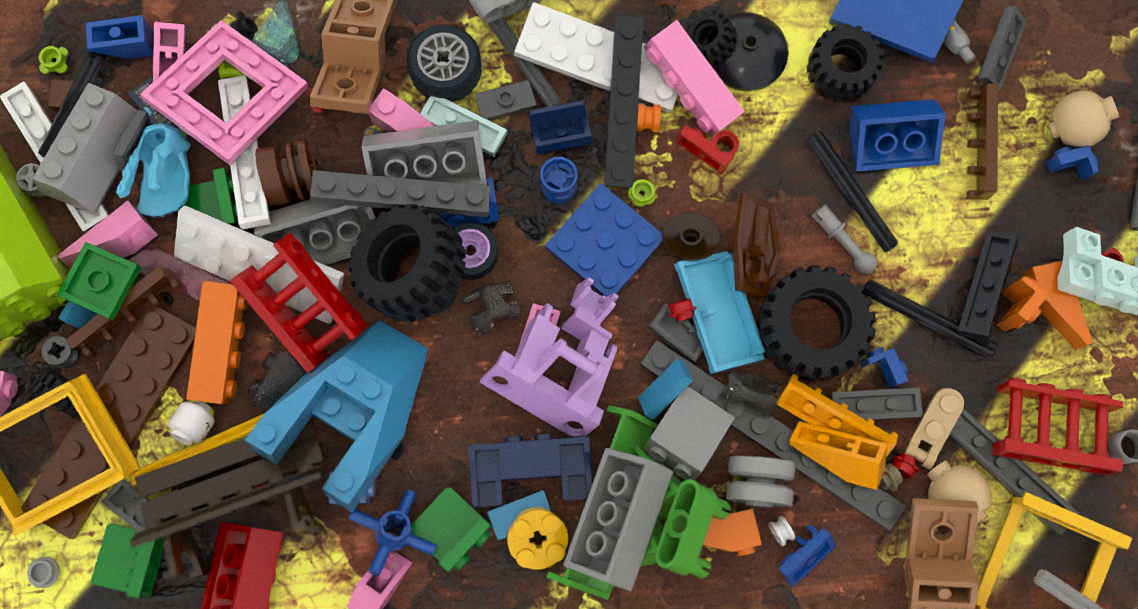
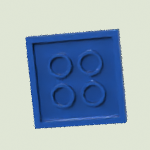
[545,183,663,297]

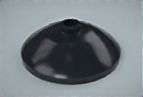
[706,12,789,91]

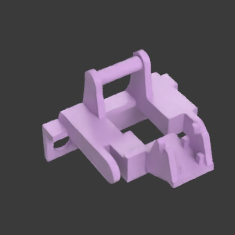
[480,277,618,438]

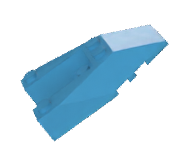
[245,320,429,512]

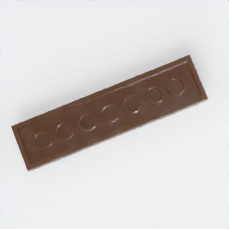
[21,303,196,539]

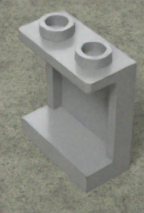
[643,386,735,481]

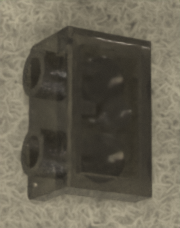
[247,349,307,411]

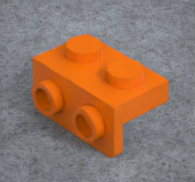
[996,276,1049,332]

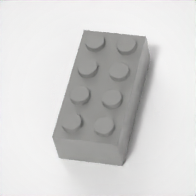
[361,120,487,186]
[563,448,673,591]

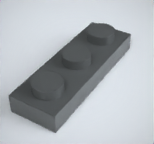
[978,6,1027,93]
[829,387,923,421]

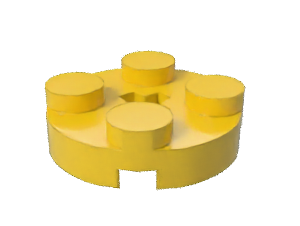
[507,507,568,570]

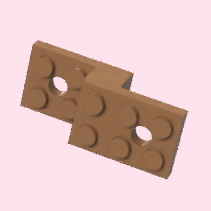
[310,0,396,114]
[904,498,979,609]

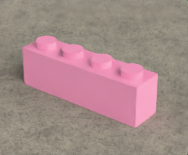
[643,20,745,137]

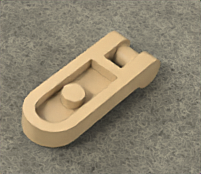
[903,388,964,470]

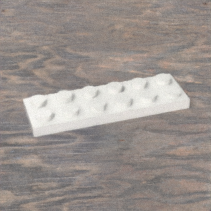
[514,2,678,113]
[174,206,344,324]

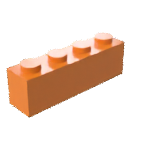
[186,281,248,404]

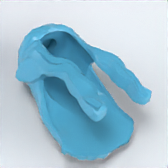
[116,123,191,218]

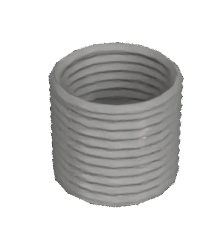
[1107,429,1138,464]

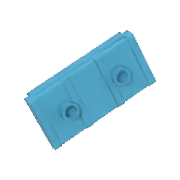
[674,251,765,375]

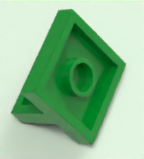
[57,242,142,321]

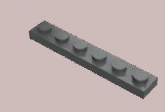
[310,170,490,217]

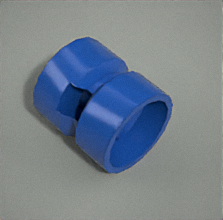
[540,157,578,204]

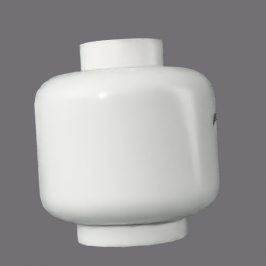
[168,401,214,446]

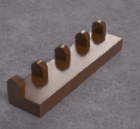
[967,83,998,200]
[66,266,182,359]

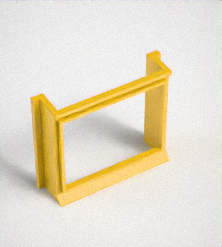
[0,373,140,537]
[975,492,1132,609]

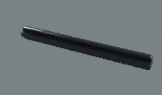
[38,13,121,158]

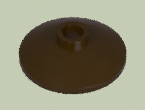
[662,213,720,261]

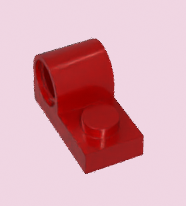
[677,125,739,175]

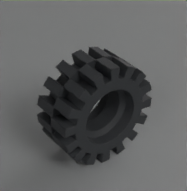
[685,9,737,65]
[30,367,79,418]

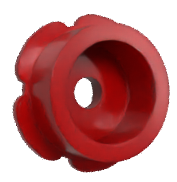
[669,298,697,321]
[891,453,919,480]

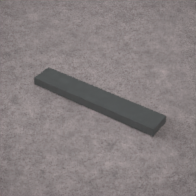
[922,406,1080,536]

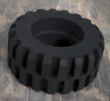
[348,204,466,323]
[757,265,876,382]

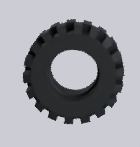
[806,24,884,103]

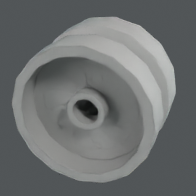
[725,456,796,508]

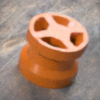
[636,103,661,132]

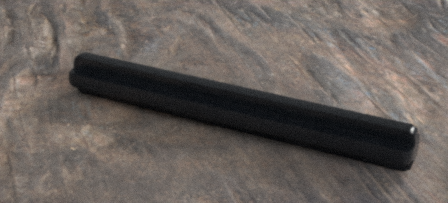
[808,131,898,252]
[862,279,998,358]

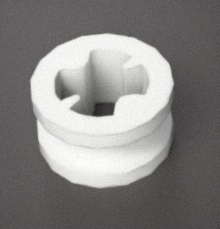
[768,515,796,547]

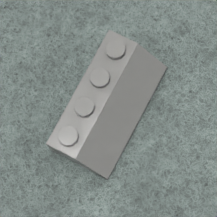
[32,83,137,215]
[254,200,377,265]

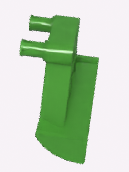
[547,405,730,600]

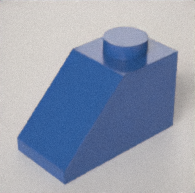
[85,15,154,59]

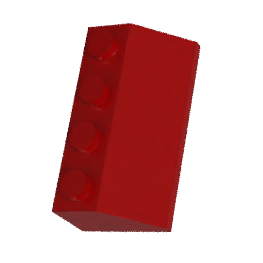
[201,522,283,609]

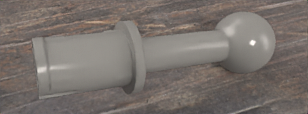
[811,204,877,275]

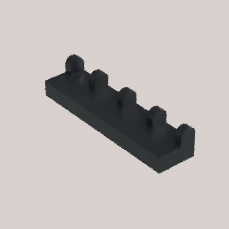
[958,231,1018,345]

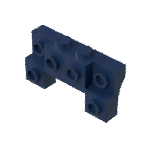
[468,434,592,508]

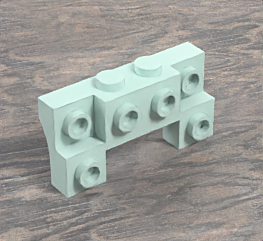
[1057,227,1138,315]

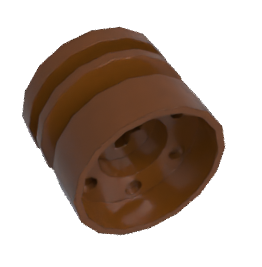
[255,138,320,207]

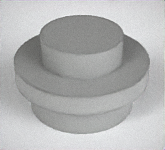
[27,557,60,588]

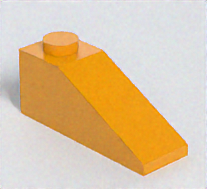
[789,421,888,490]

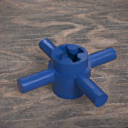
[348,490,437,576]

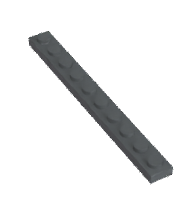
[640,340,906,531]

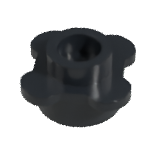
[230,11,258,43]

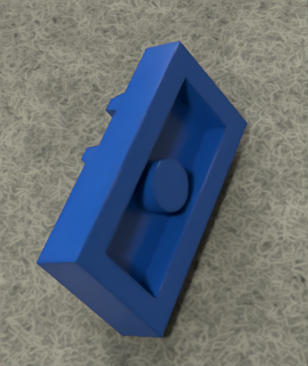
[779,525,836,587]

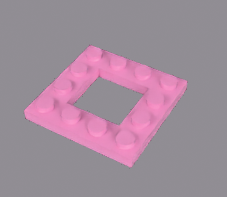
[140,20,308,165]

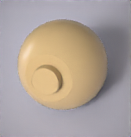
[1049,91,1120,148]
[927,460,991,524]

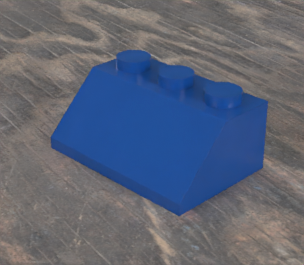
[849,99,946,172]

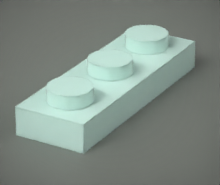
[420,96,507,157]

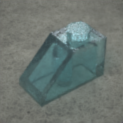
[251,0,300,67]

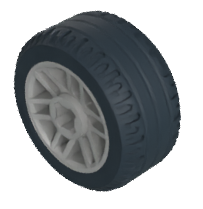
[407,24,482,102]

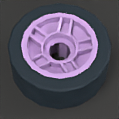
[454,222,499,280]

